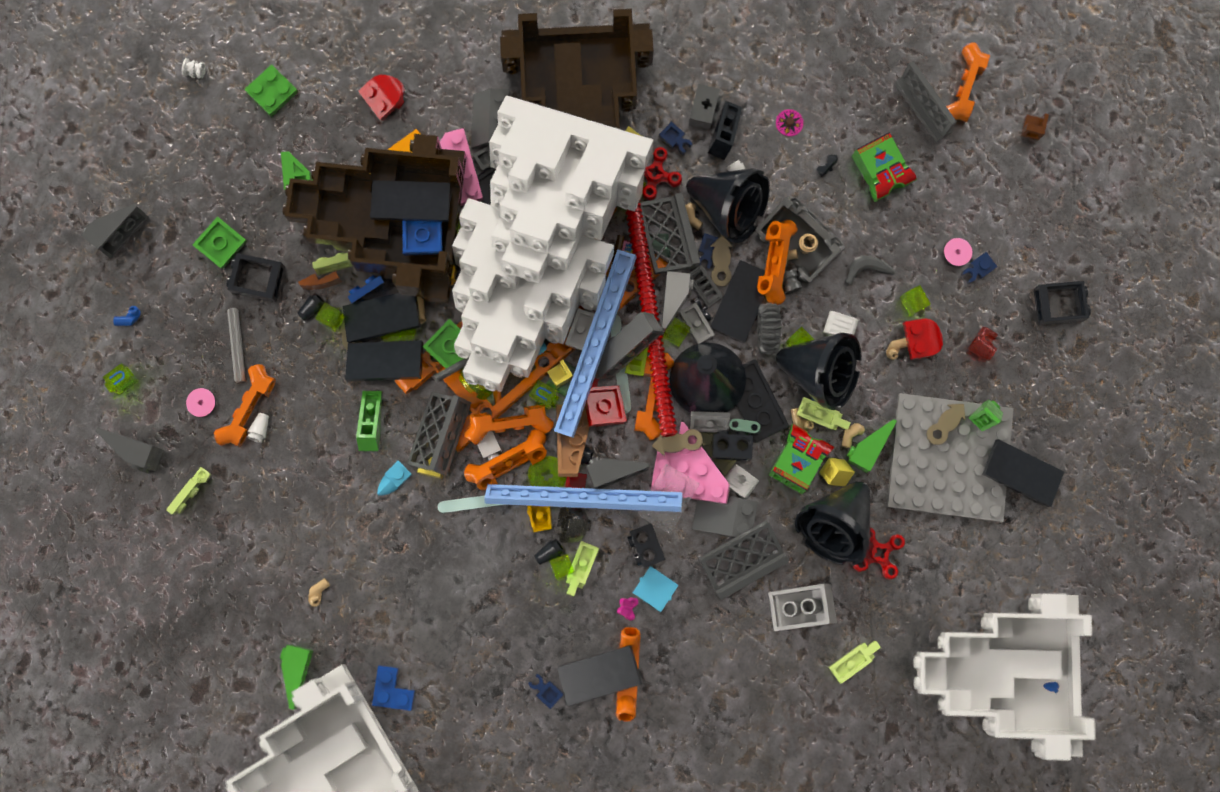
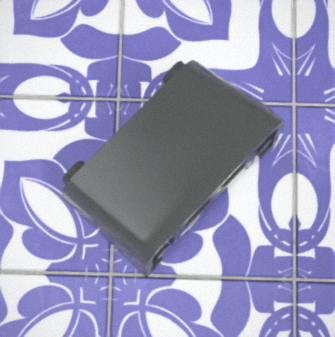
[756,196,846,283]

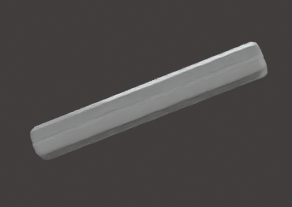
[227,308,246,383]

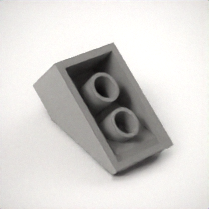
[661,271,693,336]
[768,584,837,631]

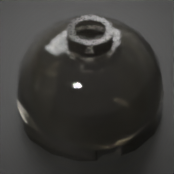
[557,507,591,543]

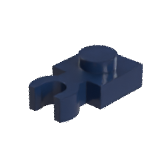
[659,122,693,155]
[698,233,718,269]
[961,252,998,284]
[528,674,564,709]

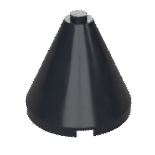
[686,168,770,243]
[776,332,862,410]
[669,342,746,414]
[795,481,870,565]

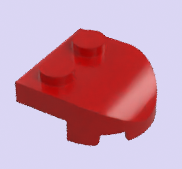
[358,75,405,120]
[903,318,943,360]

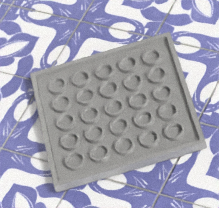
[887,393,1014,522]

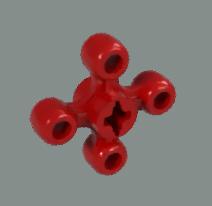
[642,147,682,201]
[853,527,905,579]

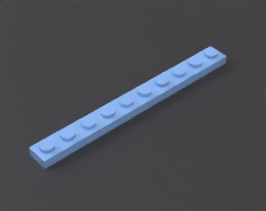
[554,249,637,438]
[484,484,682,512]

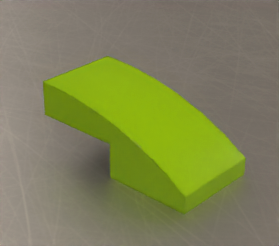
[625,348,648,376]

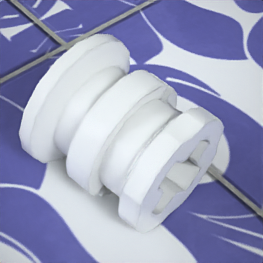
[182,58,206,79]

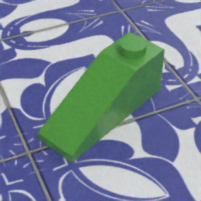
[356,391,382,451]
[969,400,1003,432]
[846,419,897,473]
[280,644,313,710]

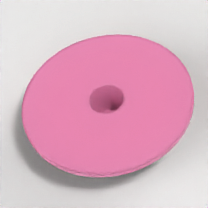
[944,238,972,266]
[186,388,215,417]

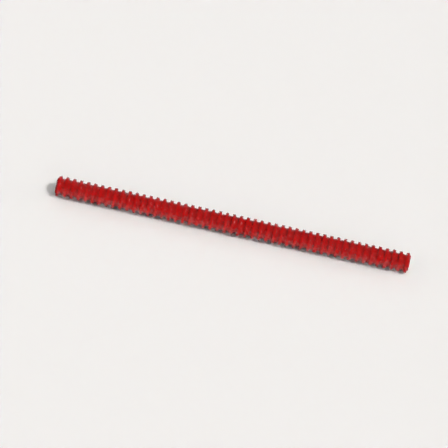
[625,199,678,437]

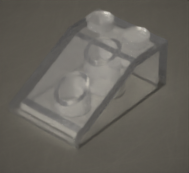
[636,464,700,534]

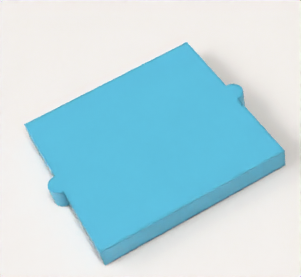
[633,566,679,612]

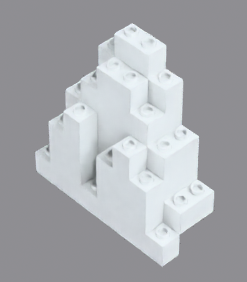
[489,95,653,283]
[452,198,614,392]
[914,594,1095,760]
[226,664,419,792]

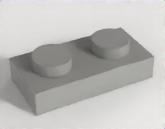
[679,302,715,344]
[565,308,595,351]
[690,411,730,432]

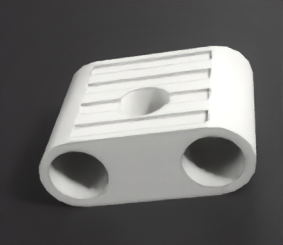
[823,311,859,336]
[725,463,759,499]

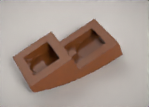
[298,271,342,290]

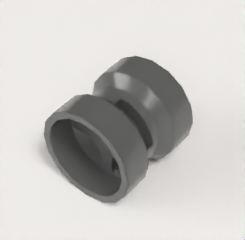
[783,270,803,294]

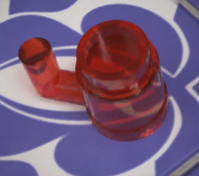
[968,326,998,361]

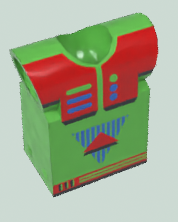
[851,132,917,202]
[769,423,834,494]

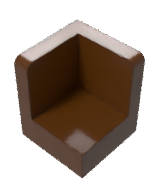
[1021,113,1049,140]

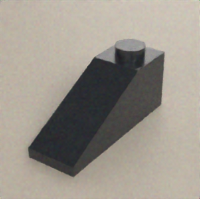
[708,101,743,160]

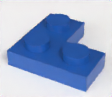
[348,275,384,303]
[372,666,415,711]

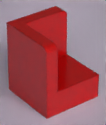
[565,473,587,488]

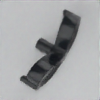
[817,154,838,177]
[693,297,713,322]

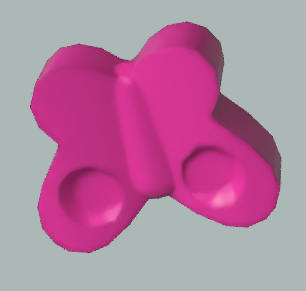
[617,597,639,621]

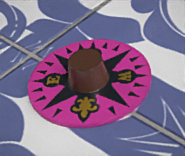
[776,109,803,136]

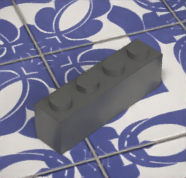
[597,312,664,379]

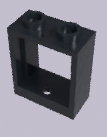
[226,253,285,303]
[1033,281,1091,326]

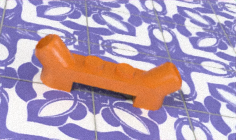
[946,43,990,122]
[757,220,797,305]
[634,352,674,440]
[214,364,276,447]
[465,405,554,445]
[464,429,547,490]
[616,627,641,722]

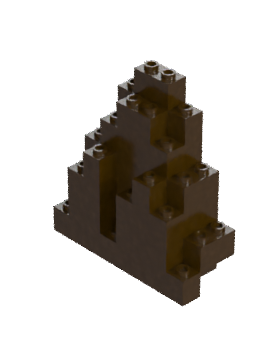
[500,9,654,129]
[282,134,467,304]

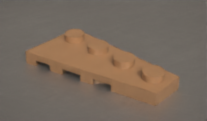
[556,405,590,477]

